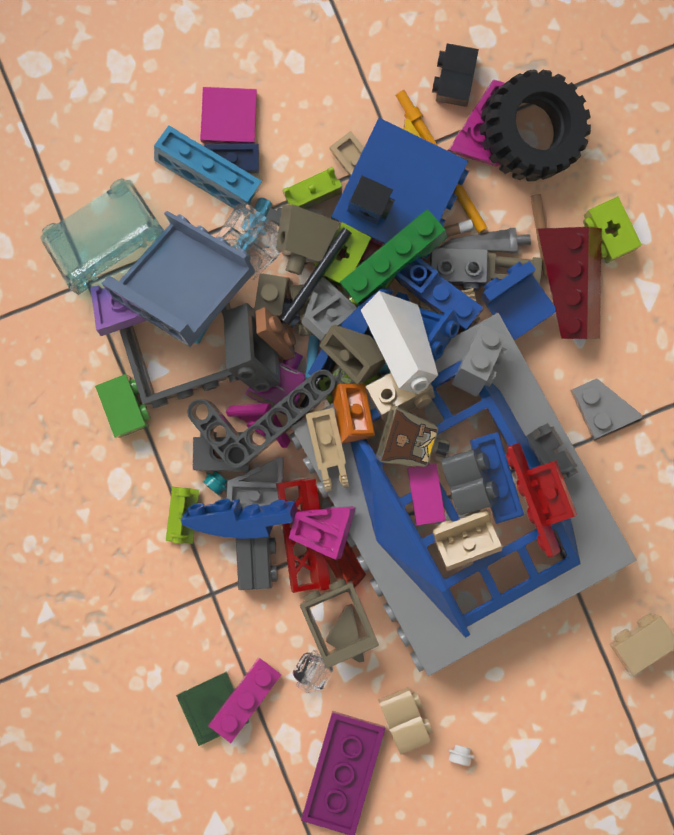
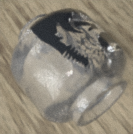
[293,650,334,693]

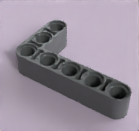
[187,370,337,468]

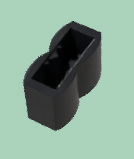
[432,43,479,107]

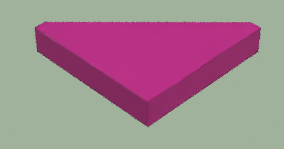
[226,403,291,448]

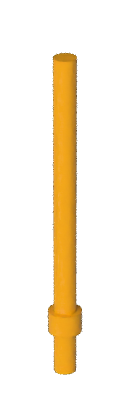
[395,90,488,233]

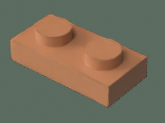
[255,307,296,360]

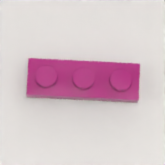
[208,658,281,743]

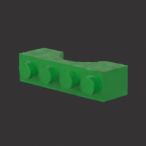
[340,209,447,306]

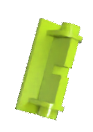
[166,486,200,544]

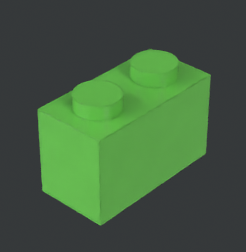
[95,374,151,438]

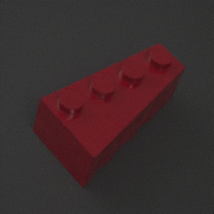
[537,227,602,339]

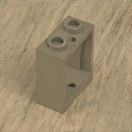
[299,579,379,668]

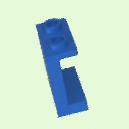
[369,292,460,362]

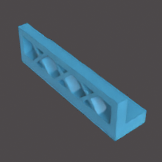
[154,125,262,216]

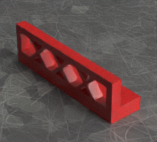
[276,478,331,593]

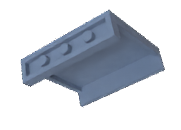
[101,211,255,347]

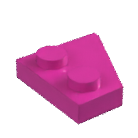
[289,506,356,560]

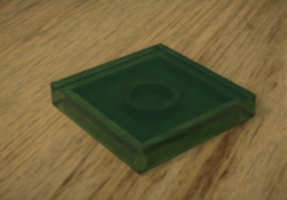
[176,671,249,746]

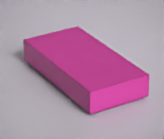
[407,463,446,525]

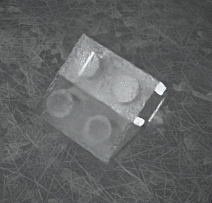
[216,204,281,281]

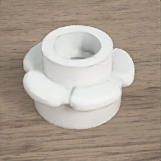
[448,744,475,766]

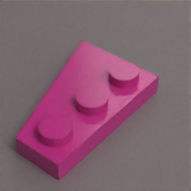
[447,79,505,167]

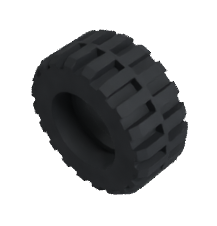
[480,69,591,182]

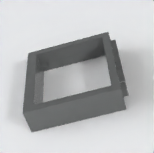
[119,303,239,408]

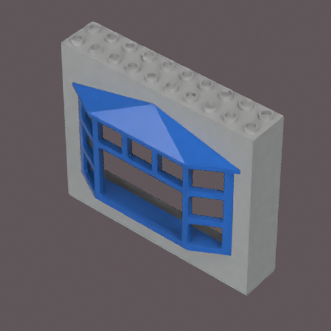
[289,313,637,676]

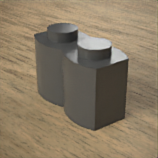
[441,447,499,515]

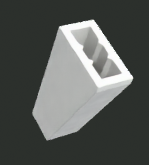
[361,291,438,394]

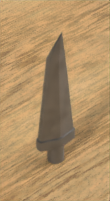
[438,228,531,254]

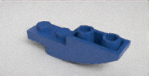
[394,258,483,331]
[181,499,298,539]

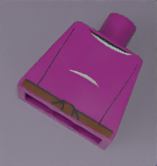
[245,352,306,416]

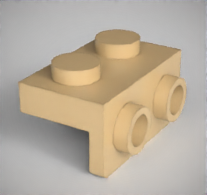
[433,510,502,571]

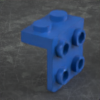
[481,261,556,340]

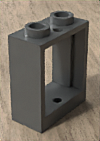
[223,303,280,393]

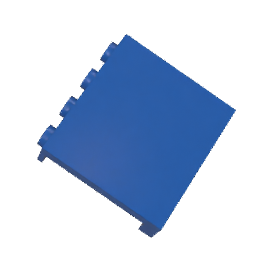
[331,118,469,259]

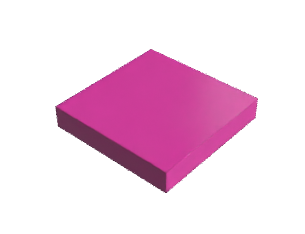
[200,87,257,144]

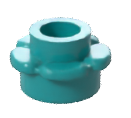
[202,471,227,496]

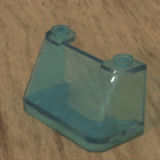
[40,178,164,295]

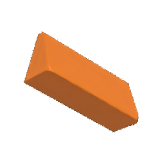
[332,384,375,443]

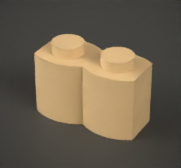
[378,687,433,755]

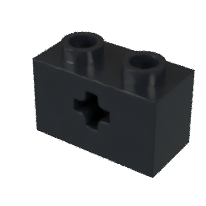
[347,175,395,224]

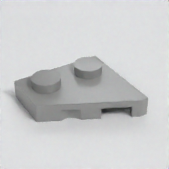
[301,277,357,341]
[227,457,284,509]

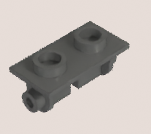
[526,423,578,479]

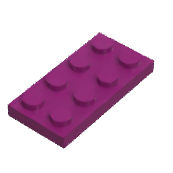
[301,711,385,835]

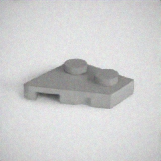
[570,378,643,439]

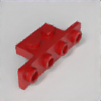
[506,443,577,558]

